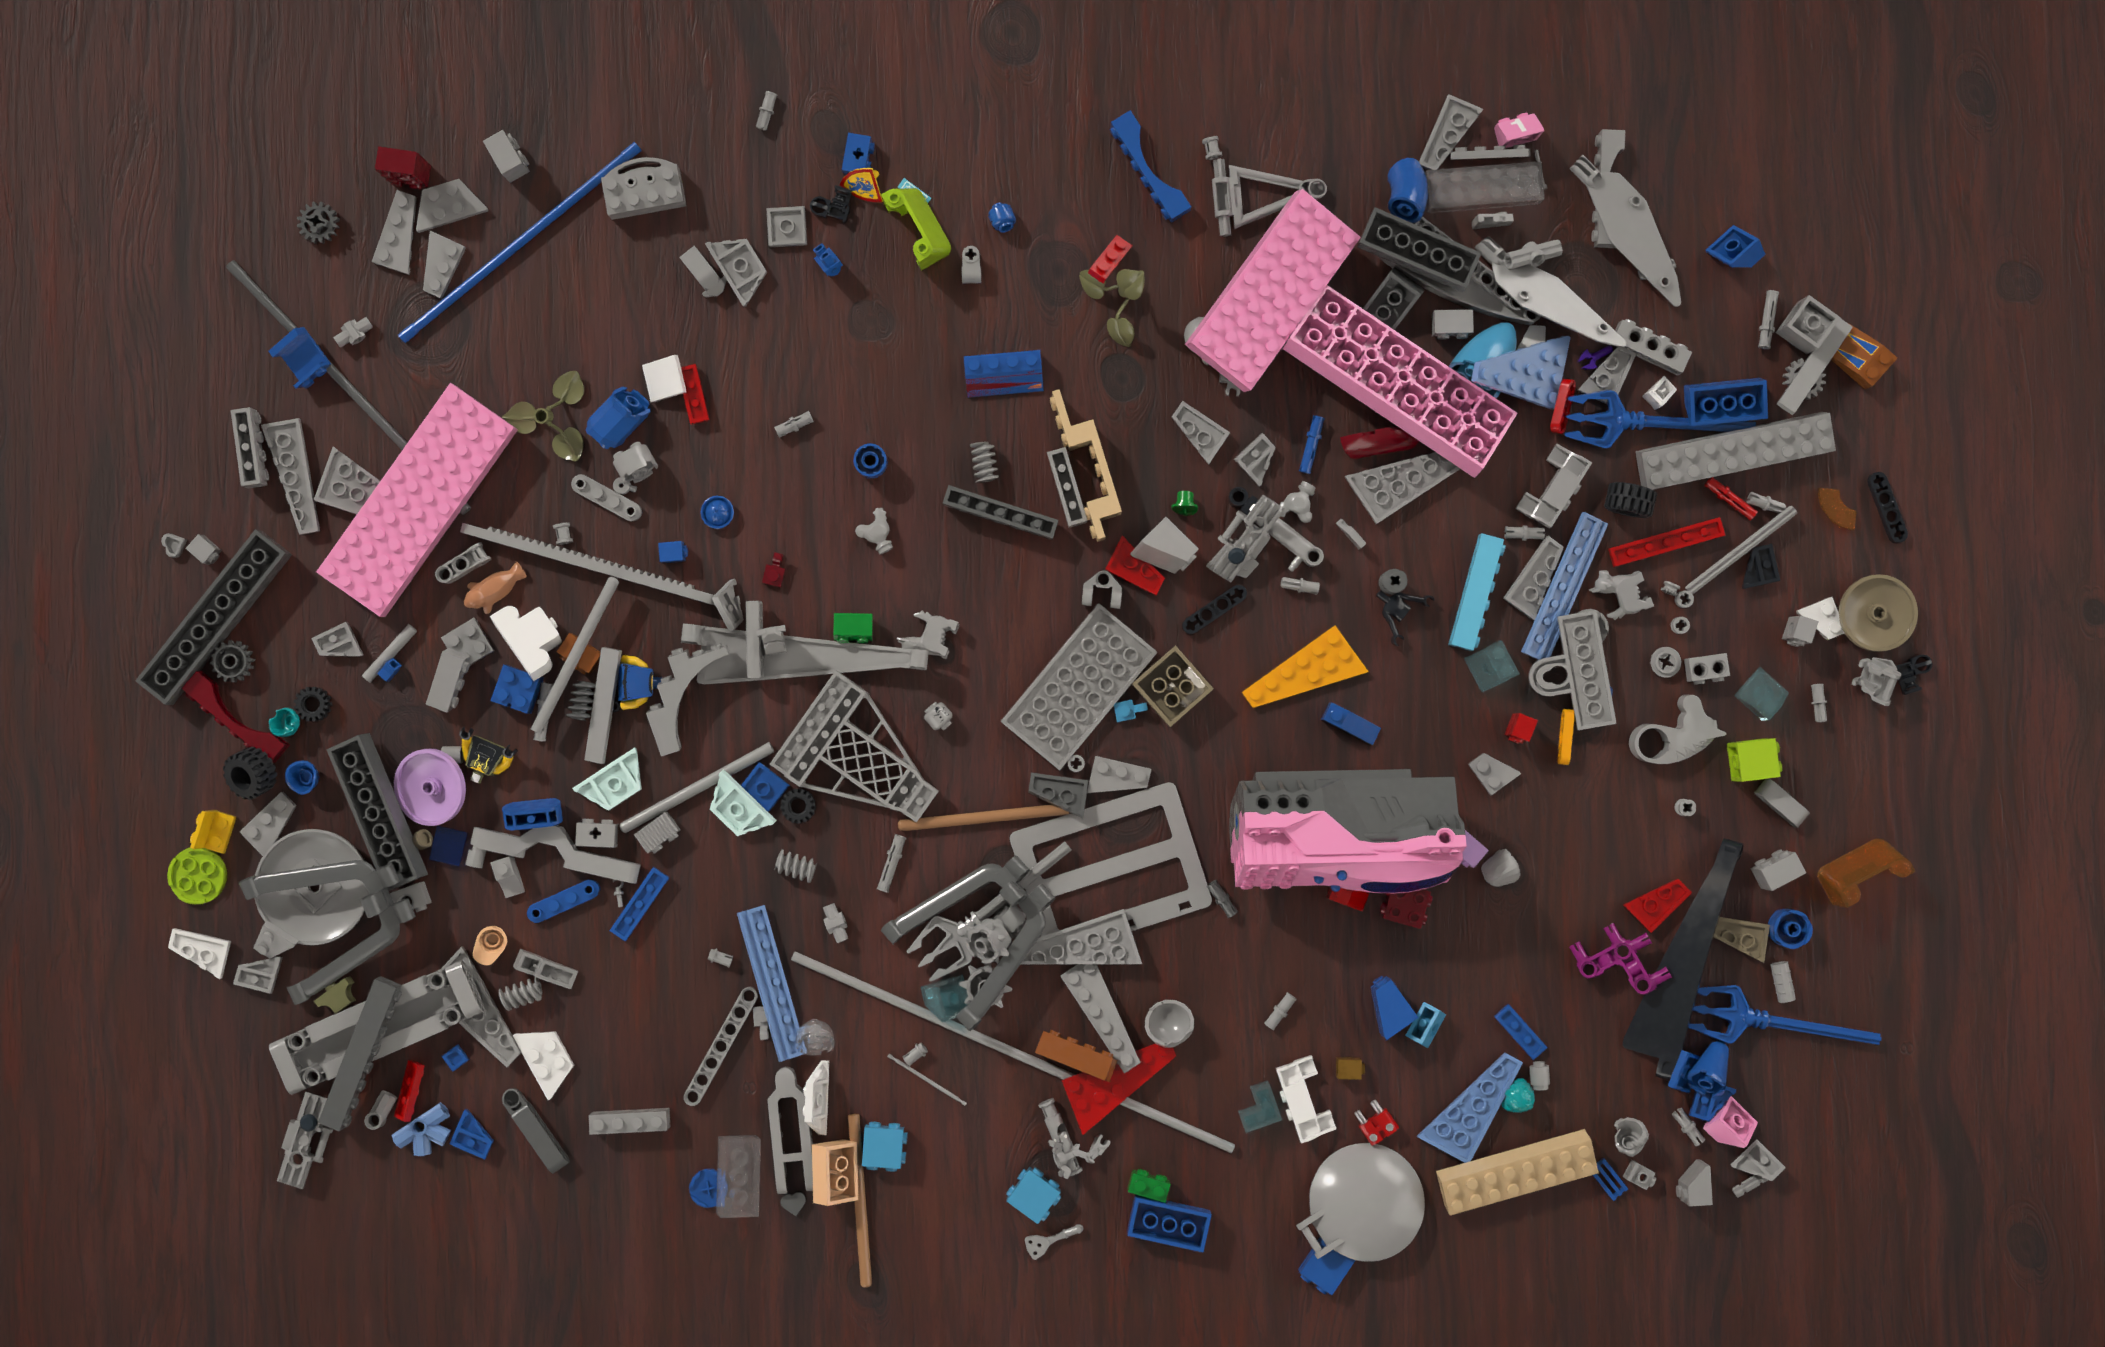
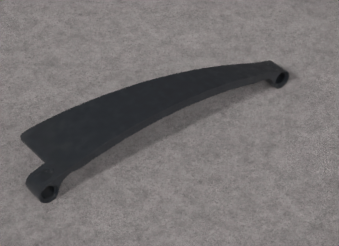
[1622,838,1744,1081]

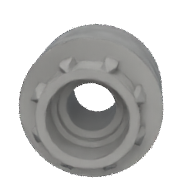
[991,903,1026,940]

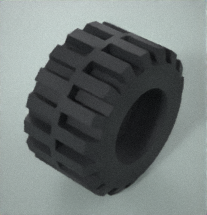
[1604,482,1657,518]
[223,747,277,800]

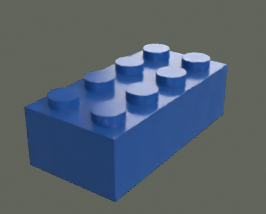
[1127,1194,1212,1252]

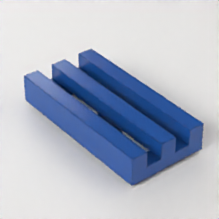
[1593,1158,1628,1201]

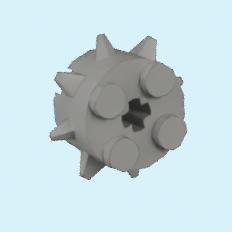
[966,918,1012,964]
[959,963,1012,1008]

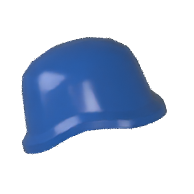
[285,760,319,794]

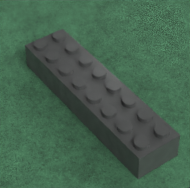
[326,733,428,891]

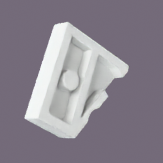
[1796,597,1844,640]

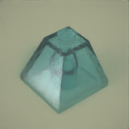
[1734,667,1789,721]
[920,975,970,1022]

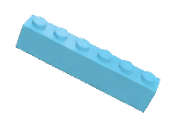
[1448,533,1505,651]

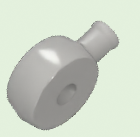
[613,477,637,495]

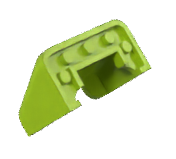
[881,188,951,271]

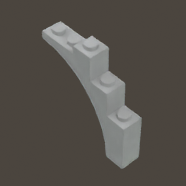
[646,643,729,756]

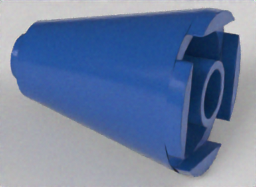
[1687,1041,1729,1097]

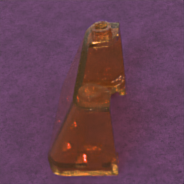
[1818,839,1916,908]

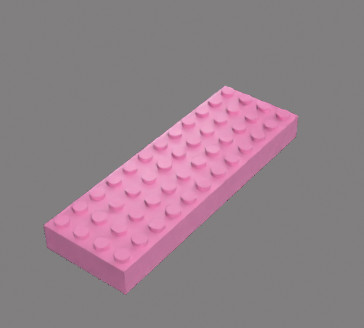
[1283,285,1518,478]
[316,383,518,617]

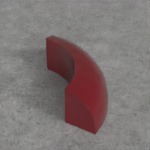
[1340,427,1419,459]

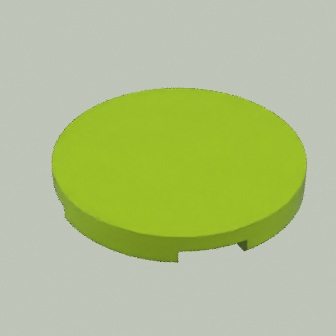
[167,848,227,904]

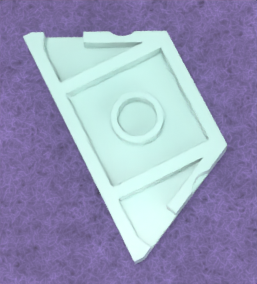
[572,748,642,811]
[710,769,777,836]

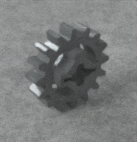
[297,202,340,244]

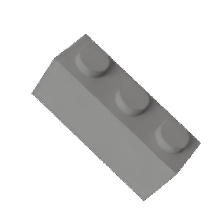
[426,648,470,712]

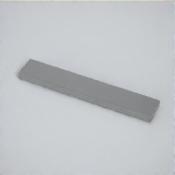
[1777,318,1853,415]
[584,647,622,764]

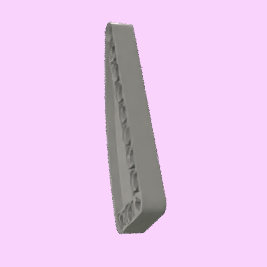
[1378,217,1541,325]

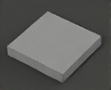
[766,206,807,247]

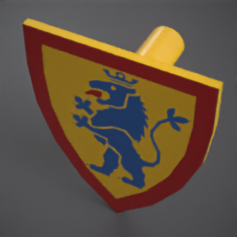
[839,168,883,202]

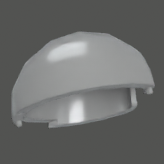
[1144,1000,1194,1048]

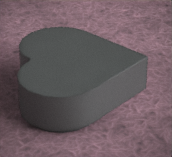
[781,1191,806,1216]

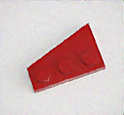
[1105,535,1165,596]
[1623,879,1692,933]

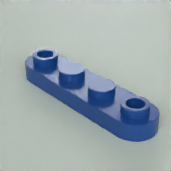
[527,879,600,923]

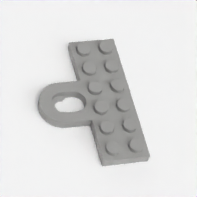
[1528,610,1616,730]

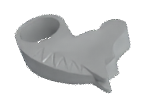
[1629,694,1727,764]

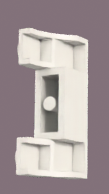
[1276,1055,1336,1143]

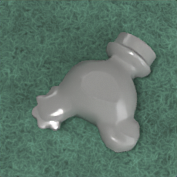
[1280,481,1316,523]
[855,508,893,555]

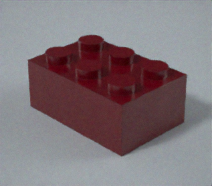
[375,146,431,190]

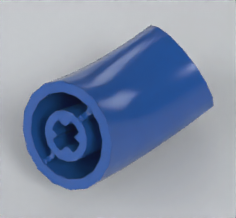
[1388,158,1428,223]

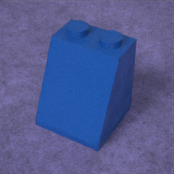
[1371,976,1418,1040]

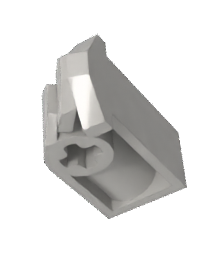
[679,246,727,298]
[756,625,787,655]

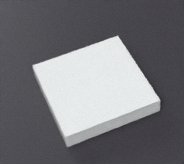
[642,355,687,402]

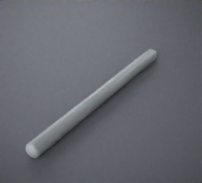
[531,577,619,734]
[620,742,774,833]

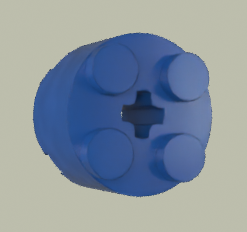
[1768,909,1813,949]

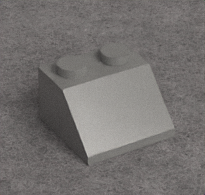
[1676,1159,1713,1206]

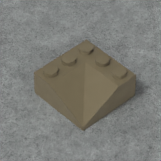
[1132,645,1214,727]

